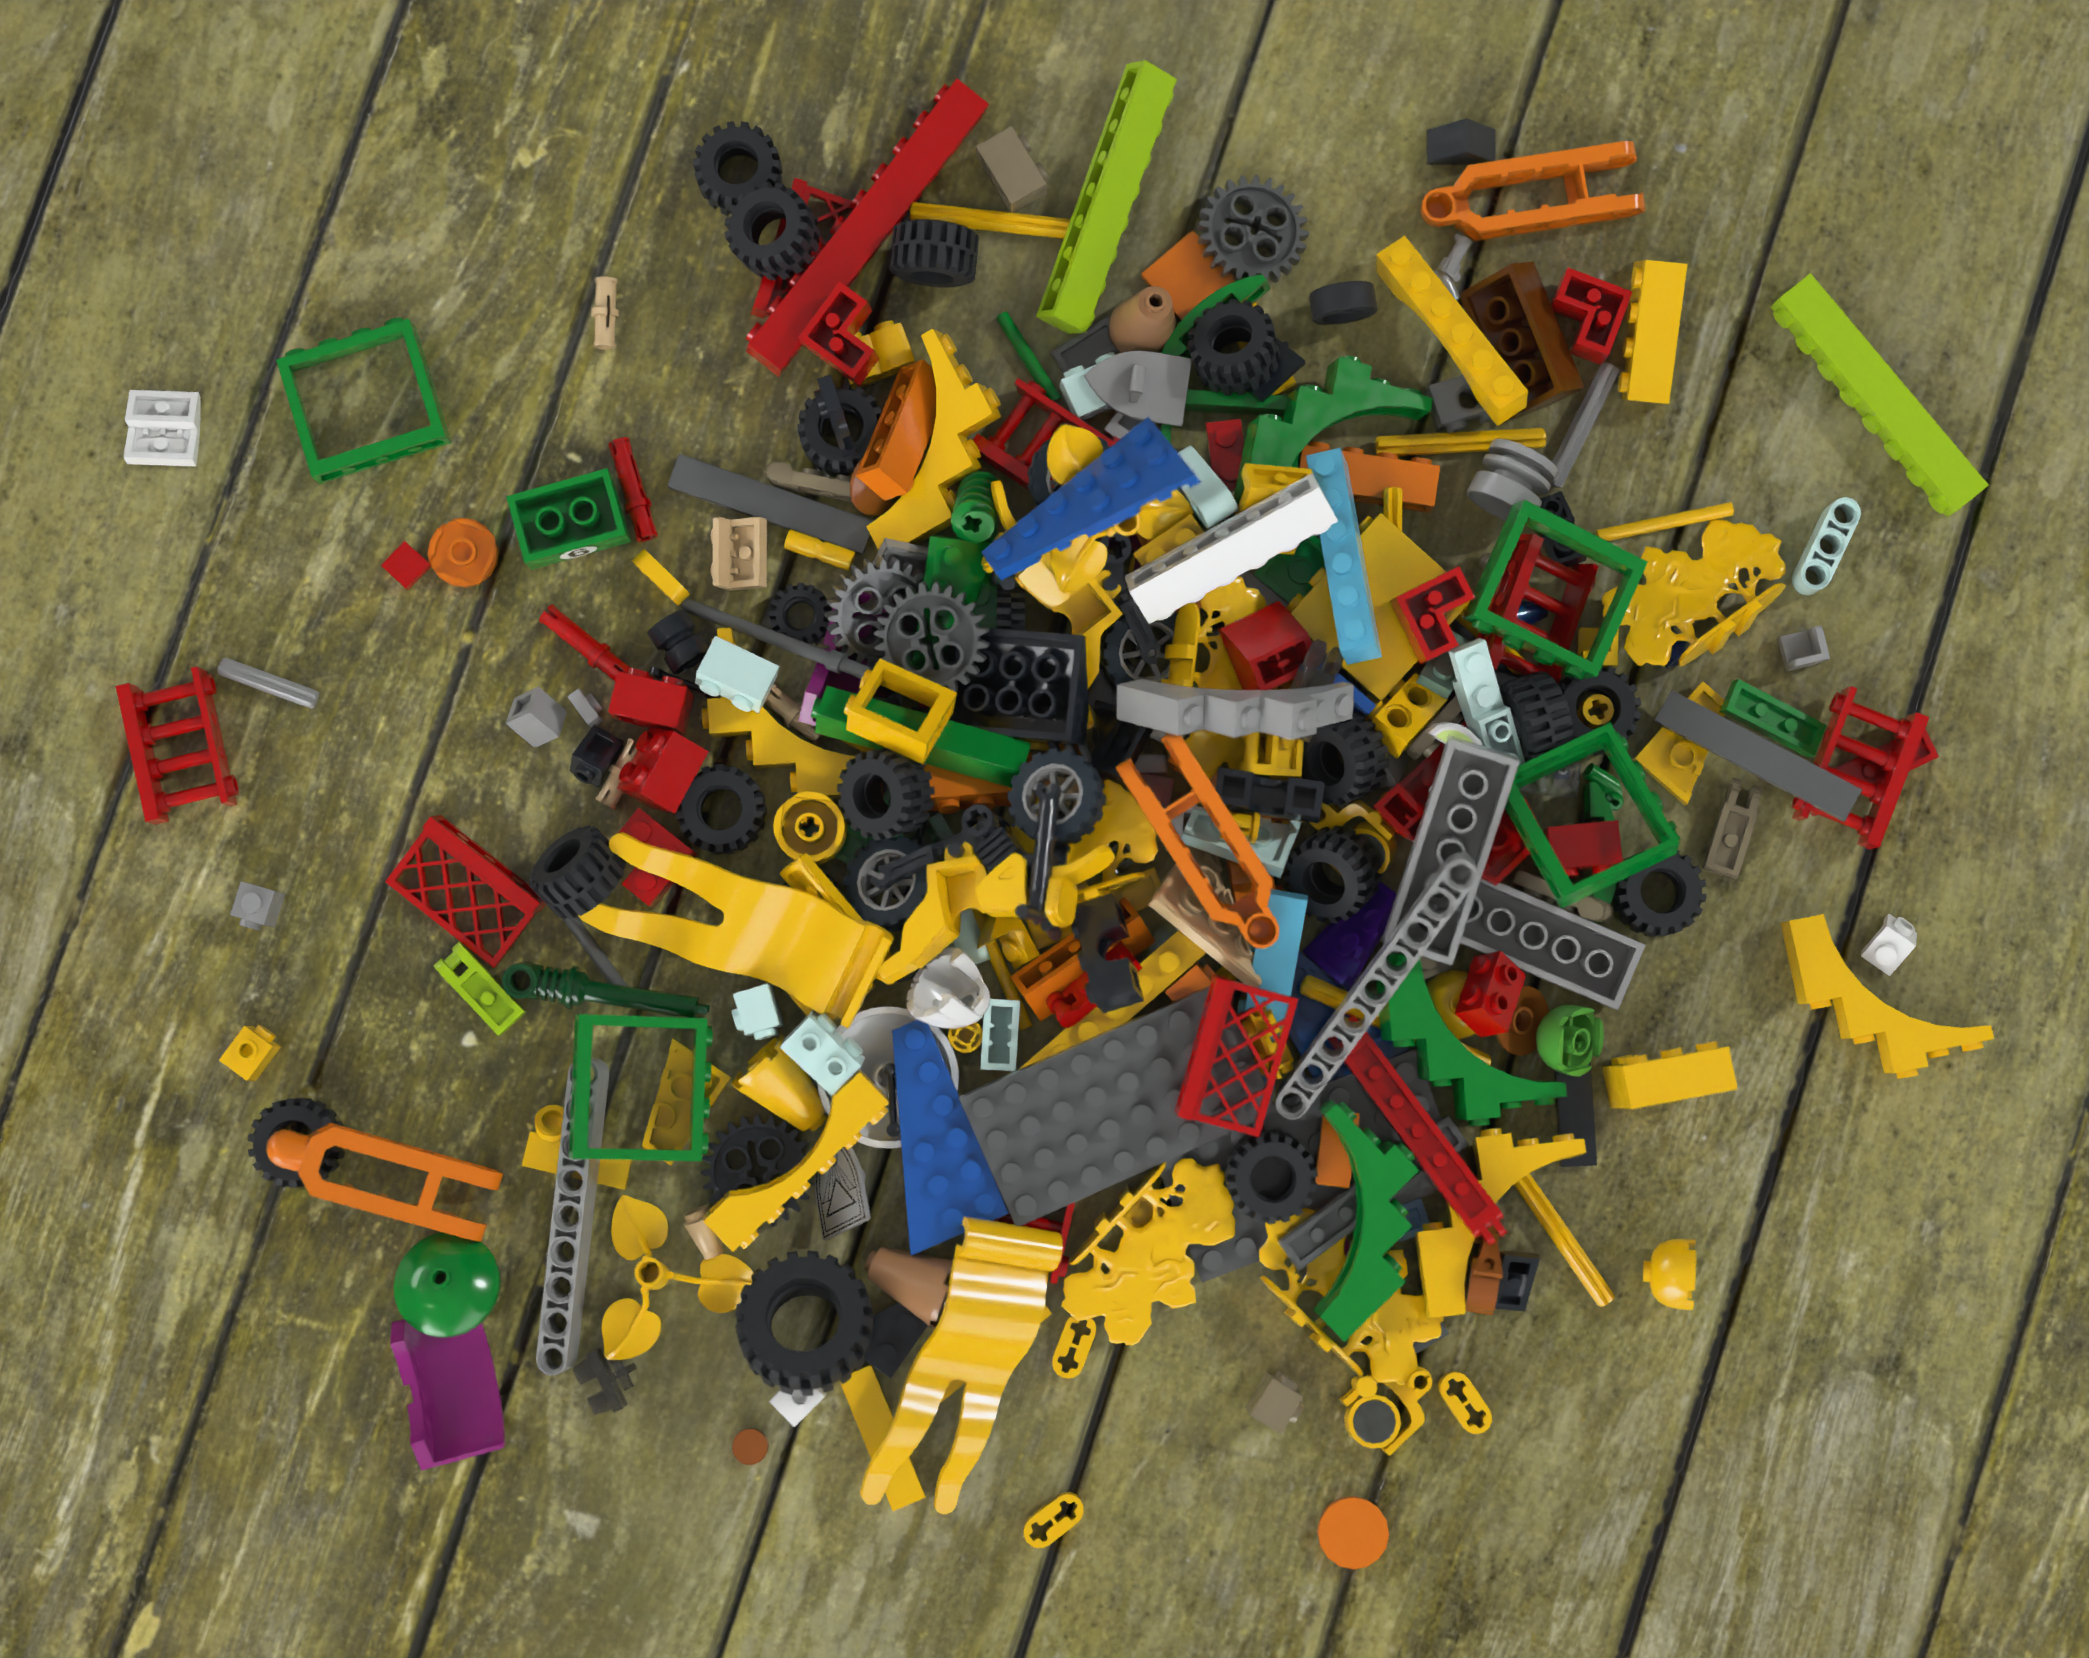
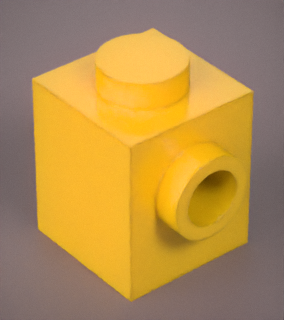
[219,1024,281,1081]

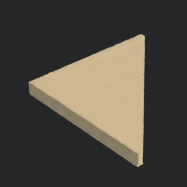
[1148,844,1262,987]

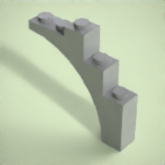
[1117,679,1354,740]

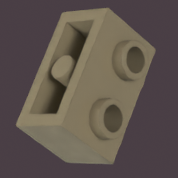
[976,126,1049,213]
[1245,1370,1304,1434]

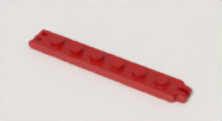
[1327,1015,1507,1246]

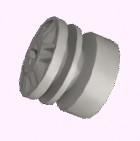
[1466,438,1558,521]

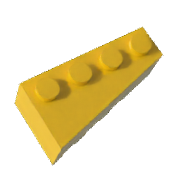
[1618,260,1687,404]

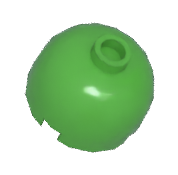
[1536,1004,1604,1076]

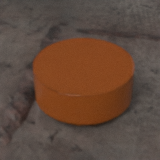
[732,1428,769,1465]

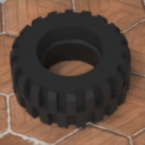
[735,1250,874,1396]

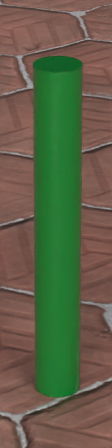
[995,311,1062,403]

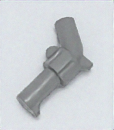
[1433,233,1471,300]

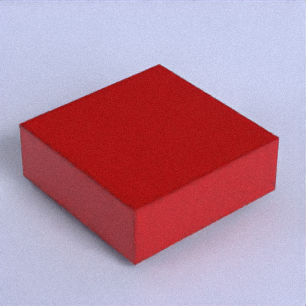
[381,541,432,591]

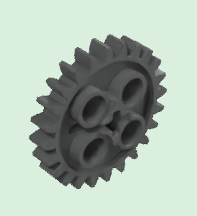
[1197,175,1309,283]
[825,556,924,666]
[874,581,990,691]

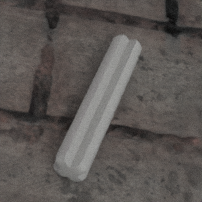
[217,658,319,709]

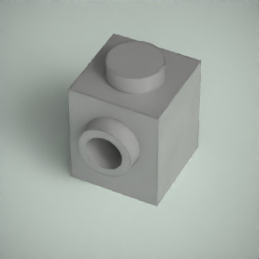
[230,881,285,931]

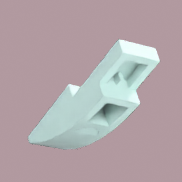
[1449,638,1525,766]

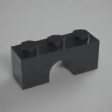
[1215,767,1325,823]
[1071,893,1144,1013]

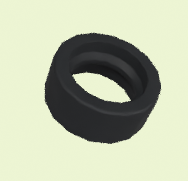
[1309,281,1377,325]

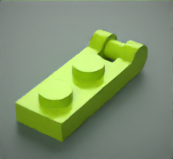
[433,941,526,1036]

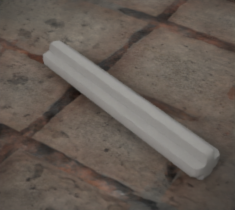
[1549,363,1620,488]

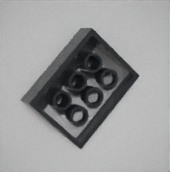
[945,625,1089,746]

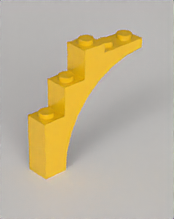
[866,328,1001,550]
[702,628,883,799]
[1781,914,1994,1079]
[1415,1128,1586,1319]

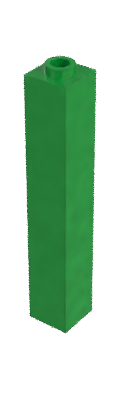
[811,686,1031,788]

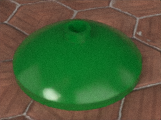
[394,1232,501,1338]

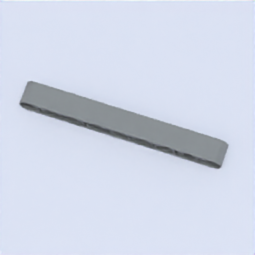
[1276,852,1477,1120]
[536,1058,609,1375]

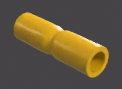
[784,529,856,571]

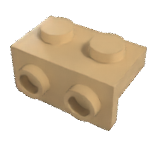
[710,517,767,591]

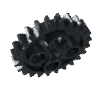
[701,1114,815,1229]

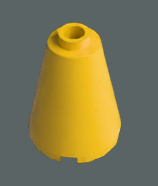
[731,1034,827,1132]

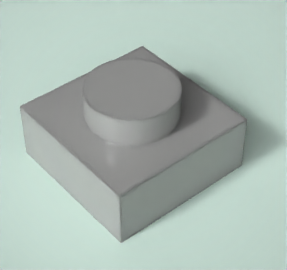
[567,688,604,728]

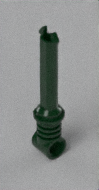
[502,961,710,1018]

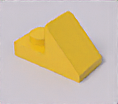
[977,913,1040,969]

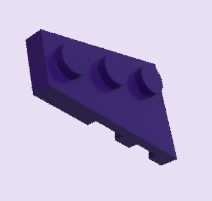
[1302,882,1396,992]

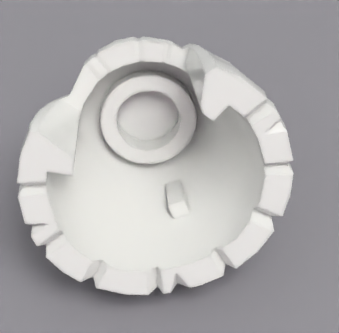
[907,947,990,1028]

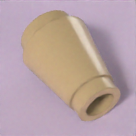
[683,1204,724,1260]

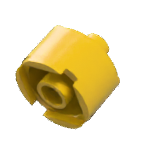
[773,791,847,865]

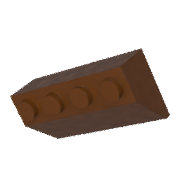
[1459,261,1585,419]

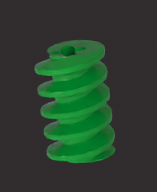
[951,471,998,543]

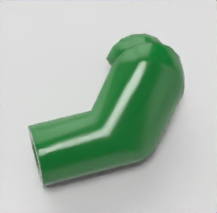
[1583,763,1624,811]

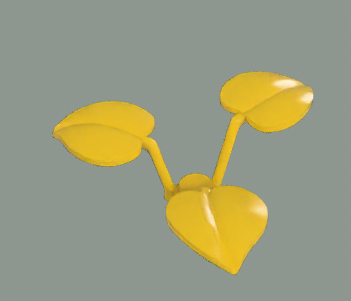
[1047,424,1194,593]
[602,1195,754,1360]

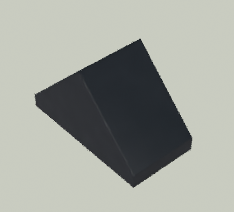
[1426,118,1496,165]

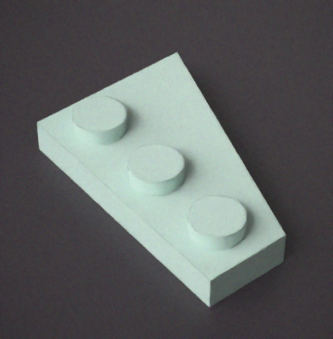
[1181,810,1302,878]

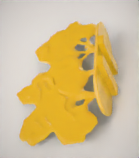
[1602,519,1786,667]
[1161,576,1267,780]
[973,779,1158,918]
[1061,1158,1235,1345]
[1259,1208,1443,1386]

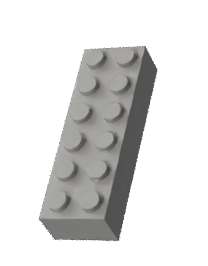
[1383,735,1519,965]
[1459,878,1646,1010]

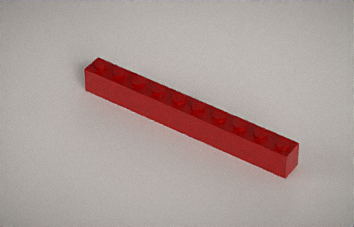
[745,79,989,377]

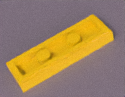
[522,1131,633,1190]

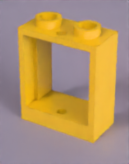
[844,659,957,764]

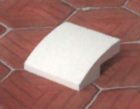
[124,390,201,466]

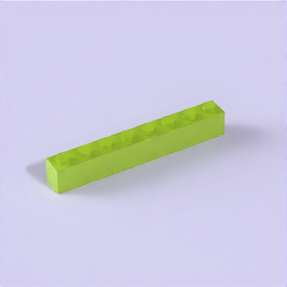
[1036,60,1177,334]
[1770,273,1989,517]

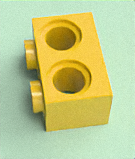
[1368,673,1448,759]

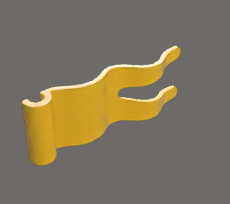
[579,833,894,1028]
[860,1216,1063,1514]

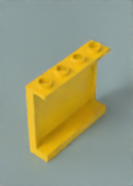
[1286,513,1470,703]

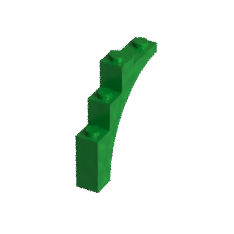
[1234,355,1433,505]
[1374,953,1567,1126]
[1313,1099,1419,1342]

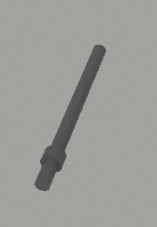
[682,598,871,679]

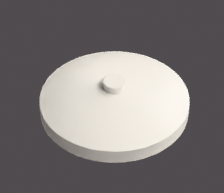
[817,1006,959,1148]

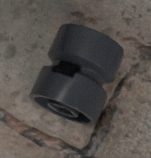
[647,609,709,675]

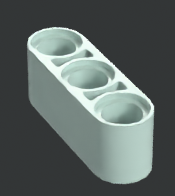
[1177,445,1239,529]
[1792,497,1861,595]

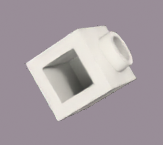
[769,1388,827,1427]

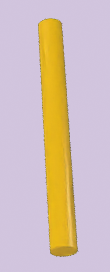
[1595,502,1734,541]
[971,908,1033,1031]

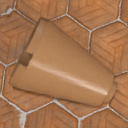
[1109,286,1177,353]
[865,1247,953,1329]

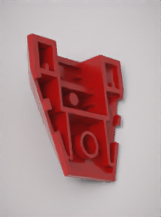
[1372,720,1542,886]

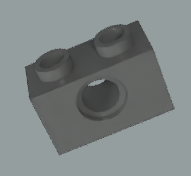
[1425,375,1493,433]

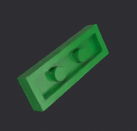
[1720,679,1827,758]

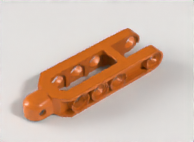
[1420,141,1646,241]
[1115,733,1279,948]
[266,1123,504,1242]

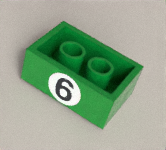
[506,468,631,570]

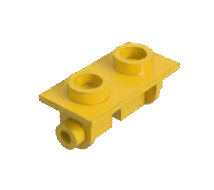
[1237,1006,1294,1079]

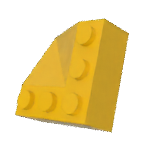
[1602,1041,1738,1109]

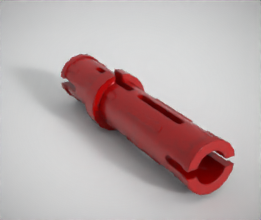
[608,437,659,542]
[539,604,632,681]

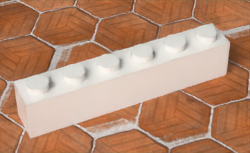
[1125,473,1338,624]

